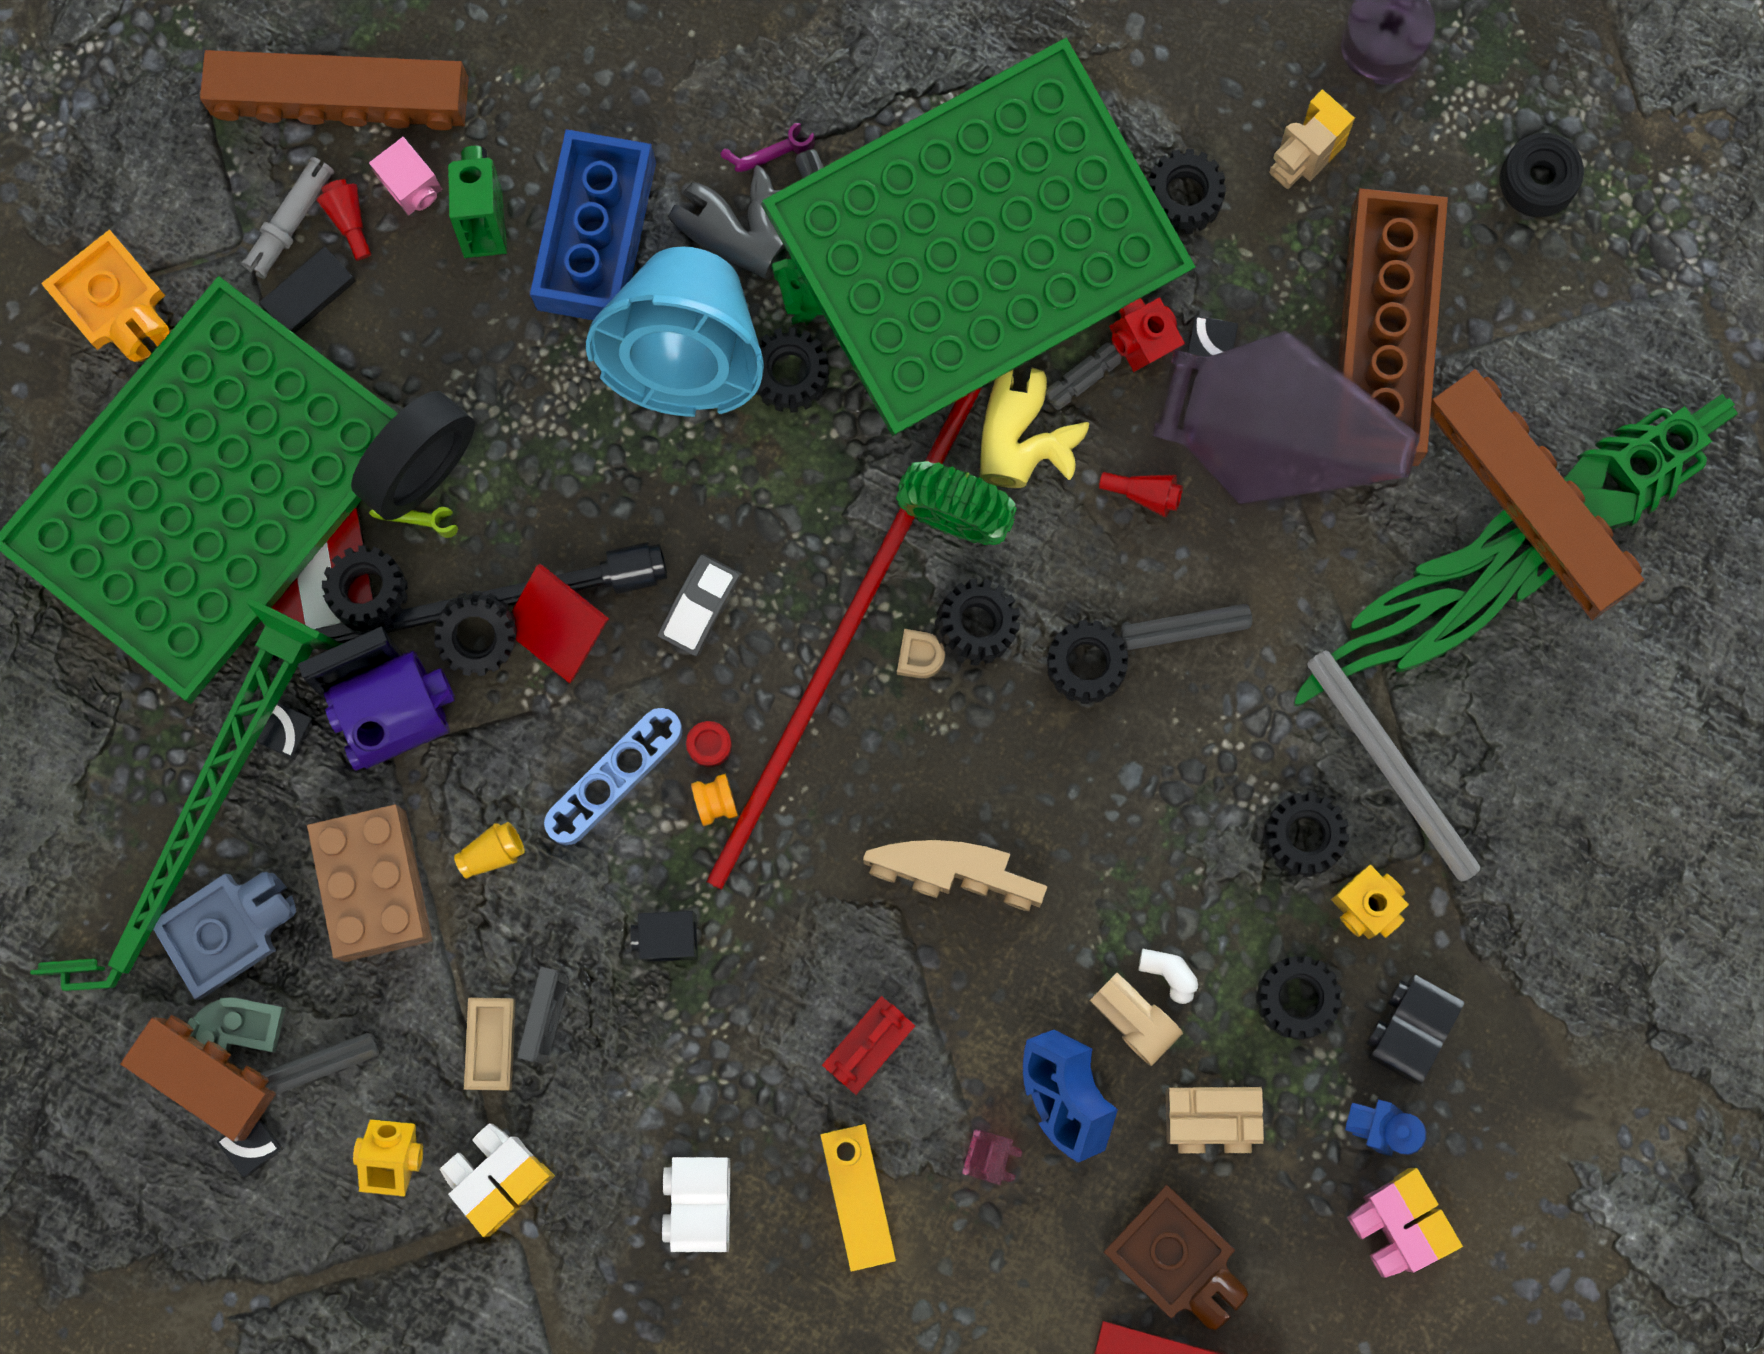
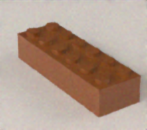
[1330,188,1448,466]

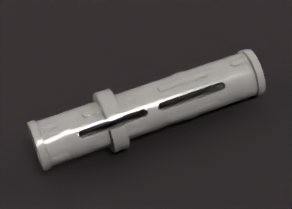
[241,157,335,279]

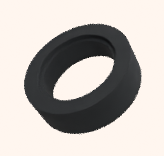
[351,391,475,520]

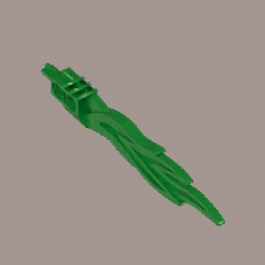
[1293,394,1738,707]

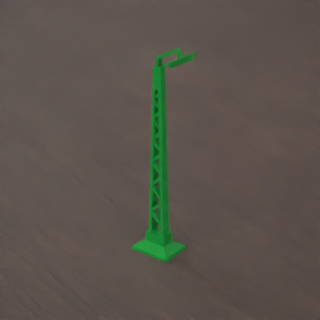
[30,597,342,991]

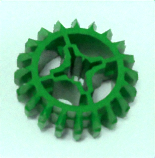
[896,461,1017,545]

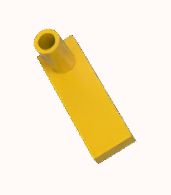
[820,1124,896,1272]

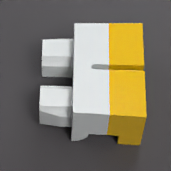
[440,1123,555,1237]

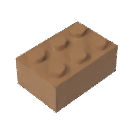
[307,804,433,962]

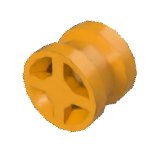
[691,773,738,826]

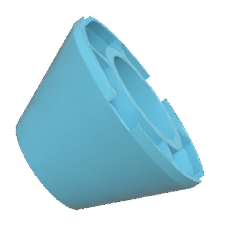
[586,247,764,417]

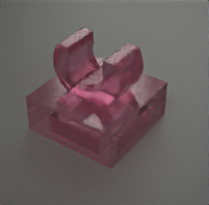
[962,1129,1022,1185]

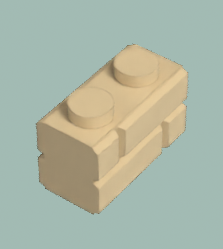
[1165,1087,1264,1153]

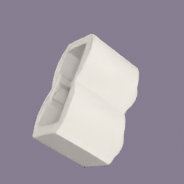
[662,1157,730,1252]

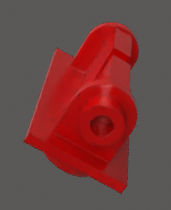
[822,996,915,1095]

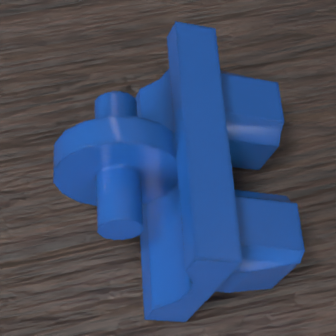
[1345,1099,1427,1157]

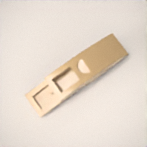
[863,840,1047,911]

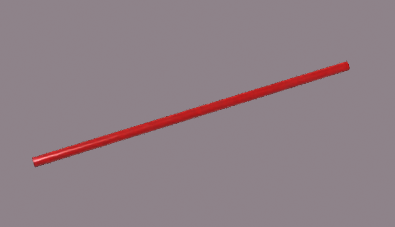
[706,387,982,890]

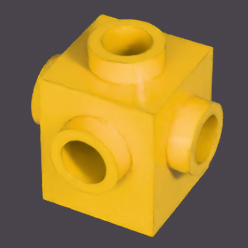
[1331,864,1409,939]
[353,1119,423,1196]

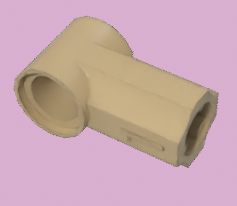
[1090,973,1183,1066]

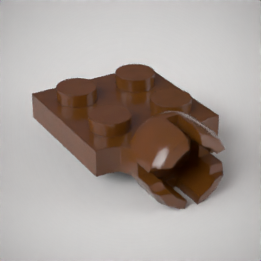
[1103,1185,1249,1330]

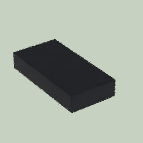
[259,246,356,334]

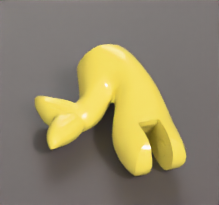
[980,367,1089,488]

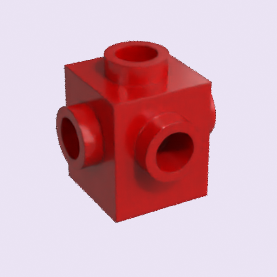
[1109,297,1185,372]

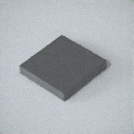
[517,966,570,1065]

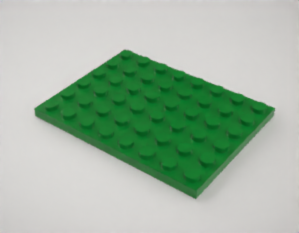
[761,37,1196,437]
[0,276,398,704]

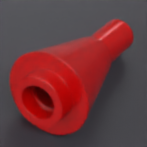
[316,179,372,261]
[1099,472,1183,518]

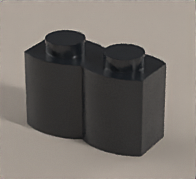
[1366,975,1464,1085]

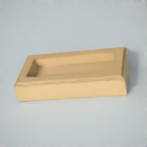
[464,998,516,1091]

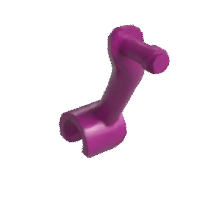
[720,123,815,172]

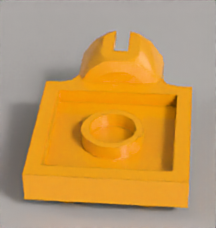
[41,229,170,362]

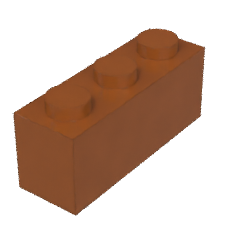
[120,1015,276,1141]

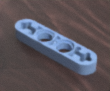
[544,708,683,845]

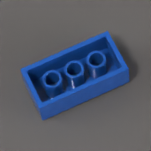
[530,129,656,320]

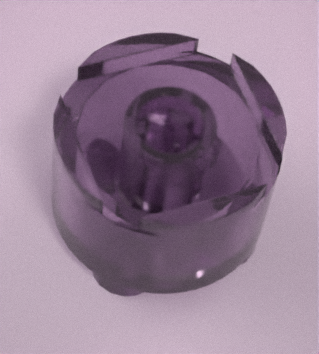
[1341,0,1436,84]

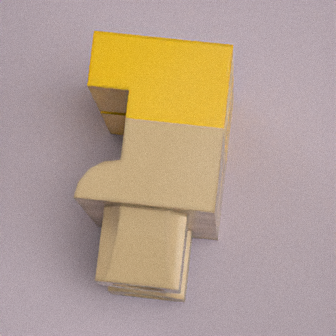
[1269,89,1355,189]

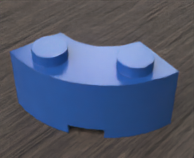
[1023,1030,1118,1163]

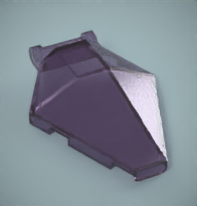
[1152,331,1420,504]

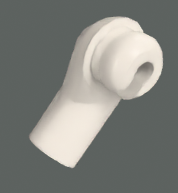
[1138,949,1198,1004]

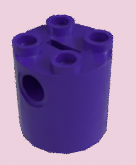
[324,651,455,771]

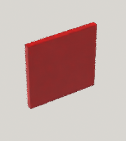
[512,564,609,683]

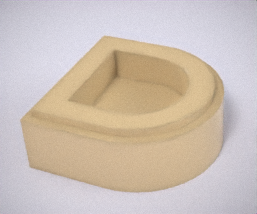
[897,629,945,679]

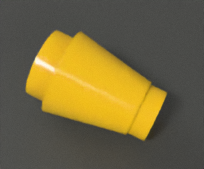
[454,822,525,879]

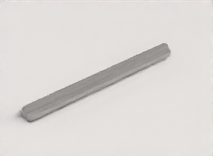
[1307,650,1481,882]

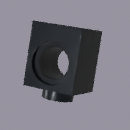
[630,911,698,962]

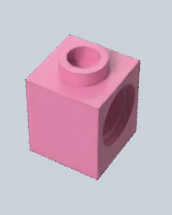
[369,137,442,216]

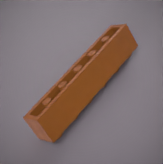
[200,50,469,131]
[1430,369,1644,621]

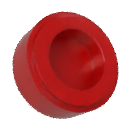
[686,721,732,767]

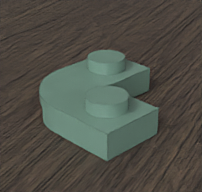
[187,997,286,1053]

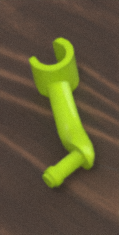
[369,507,458,538]

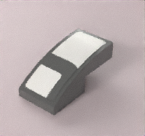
[657,554,742,656]

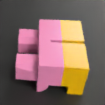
[1347,1168,1463,1278]

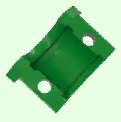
[771,259,823,325]

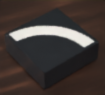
[1186,315,1238,369]
[256,703,315,760]
[216,1118,283,1178]

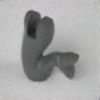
[668,165,788,280]

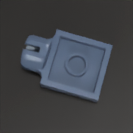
[153,872,296,1000]

